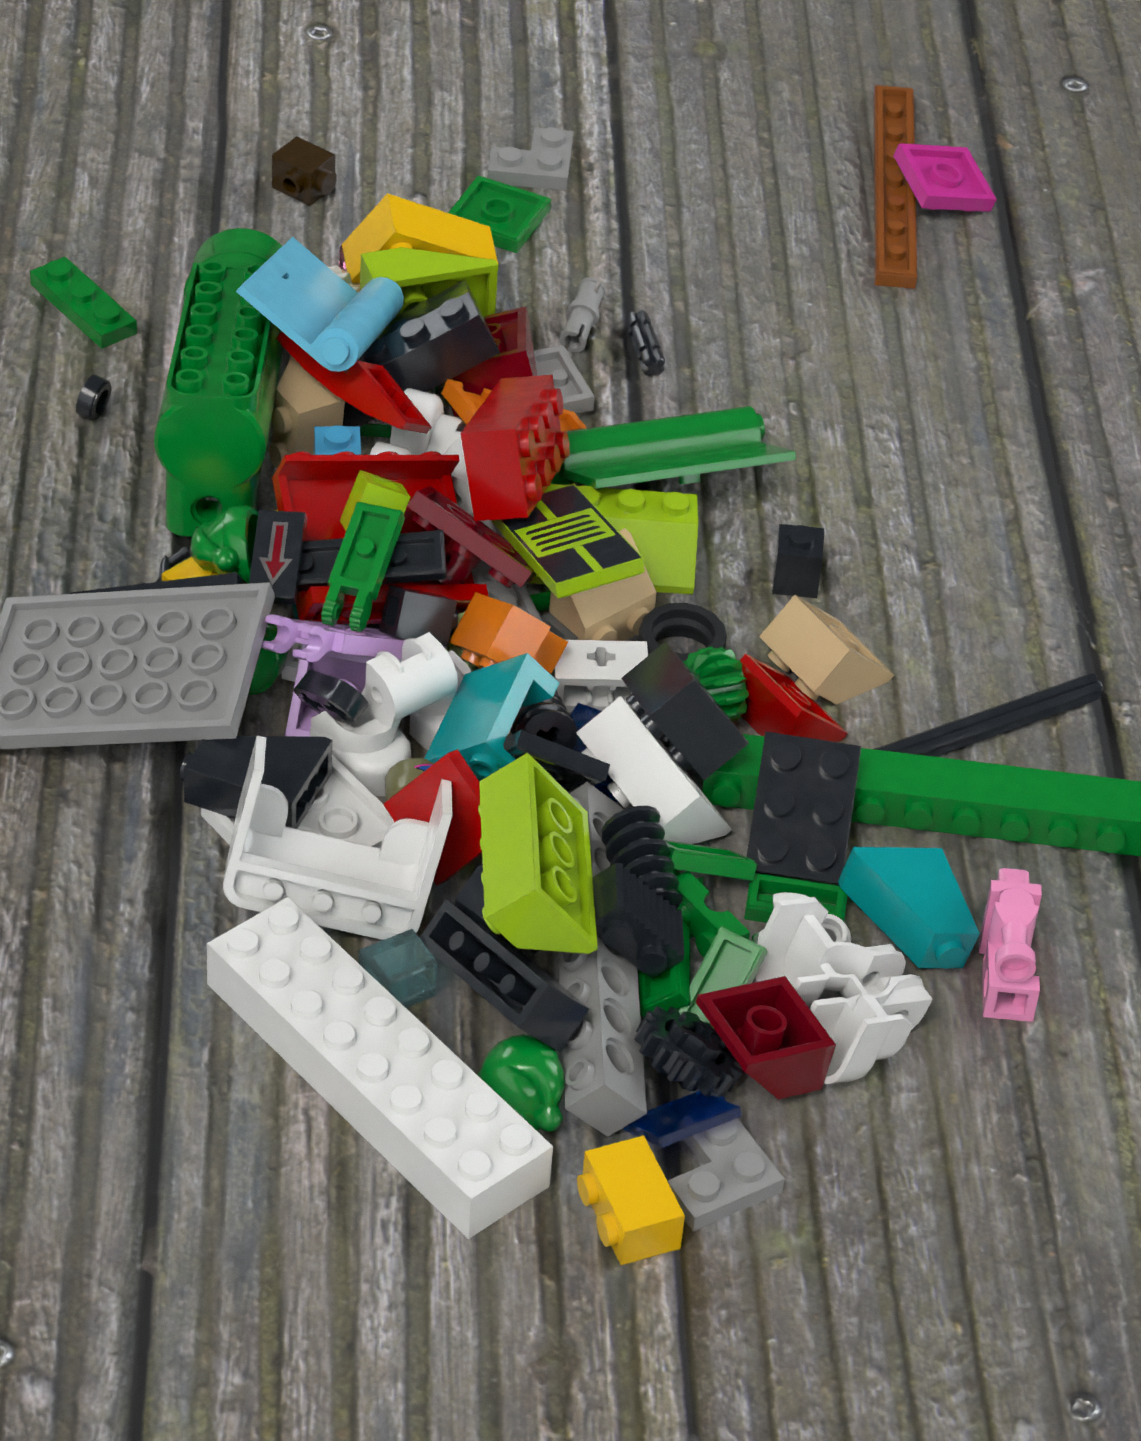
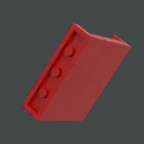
[272,451,489,624]

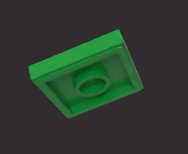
[448,176,551,254]

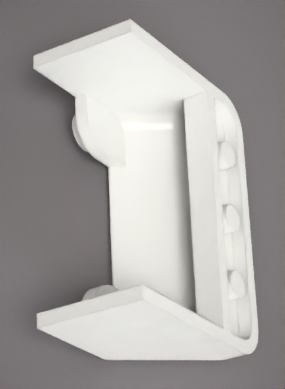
[223,736,452,942]

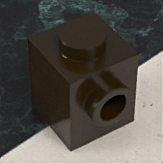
[272,136,337,206]

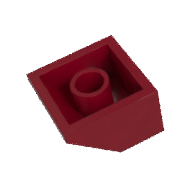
[695,976,836,1100]

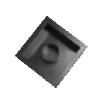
[621,641,749,780]

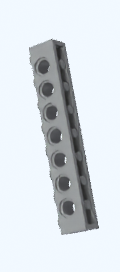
[558,782,647,1137]

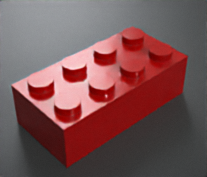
[461,374,570,521]

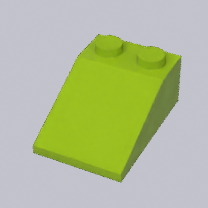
[360,247,498,316]

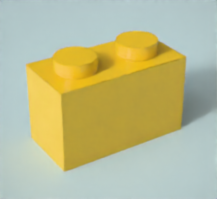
[577,1135,685,1265]

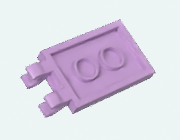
[261,614,446,662]

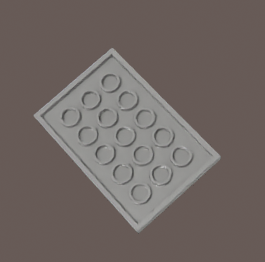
[0,582,275,749]

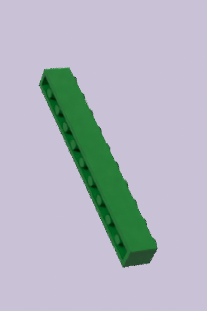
[702,734,1141,856]

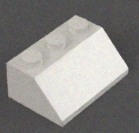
[576,696,732,844]

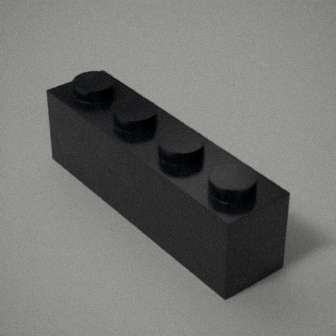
[418,899,589,1052]

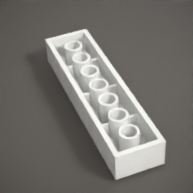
[207,897,553,1239]

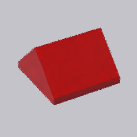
[740,653,848,742]

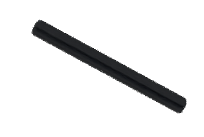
[874,673,1103,757]

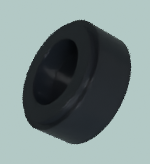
[76,374,112,421]

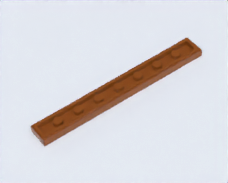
[873,85,917,289]

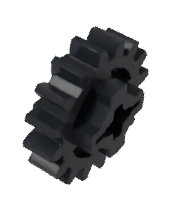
[634,1006,743,1097]

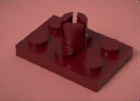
[407,486,536,588]

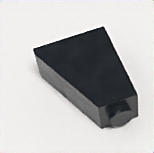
[179,736,333,829]

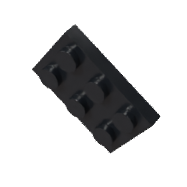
[746,731,861,886]

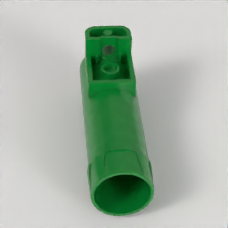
[154,228,284,537]

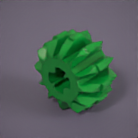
[683,647,749,722]

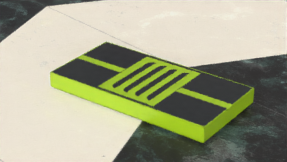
[492,484,645,599]

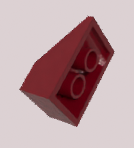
[445,306,538,417]

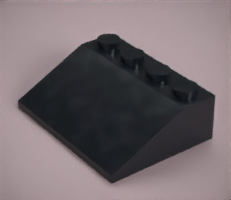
[343,280,500,427]

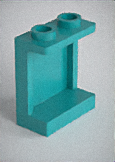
[424,653,559,781]

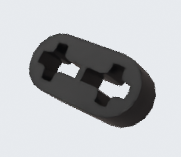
[293,670,369,725]

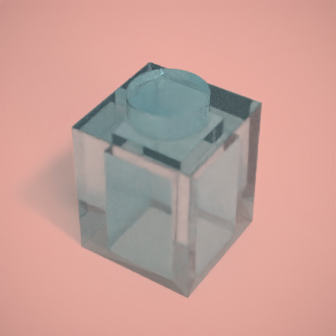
[358,929,437,1008]

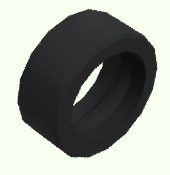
[638,603,727,662]

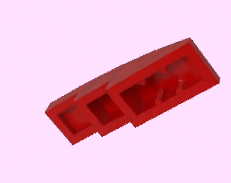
[276,331,432,434]

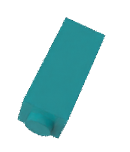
[838,847,980,969]

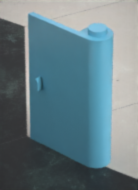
[236,237,404,372]

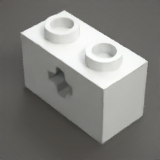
[551,640,648,713]

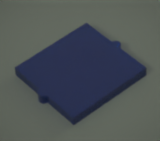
[623,1091,742,1147]

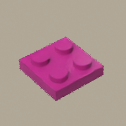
[893,143,997,212]

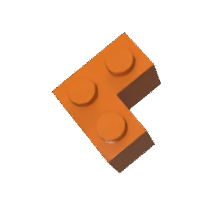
[449,592,568,674]

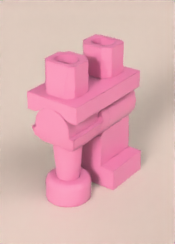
[979,868,1042,1022]

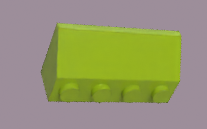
[529,484,698,595]
[478,753,598,954]

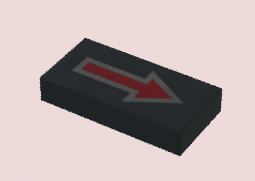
[249,510,308,605]

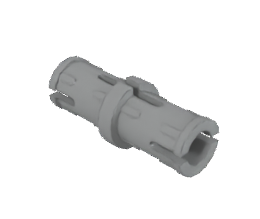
[559,277,606,352]

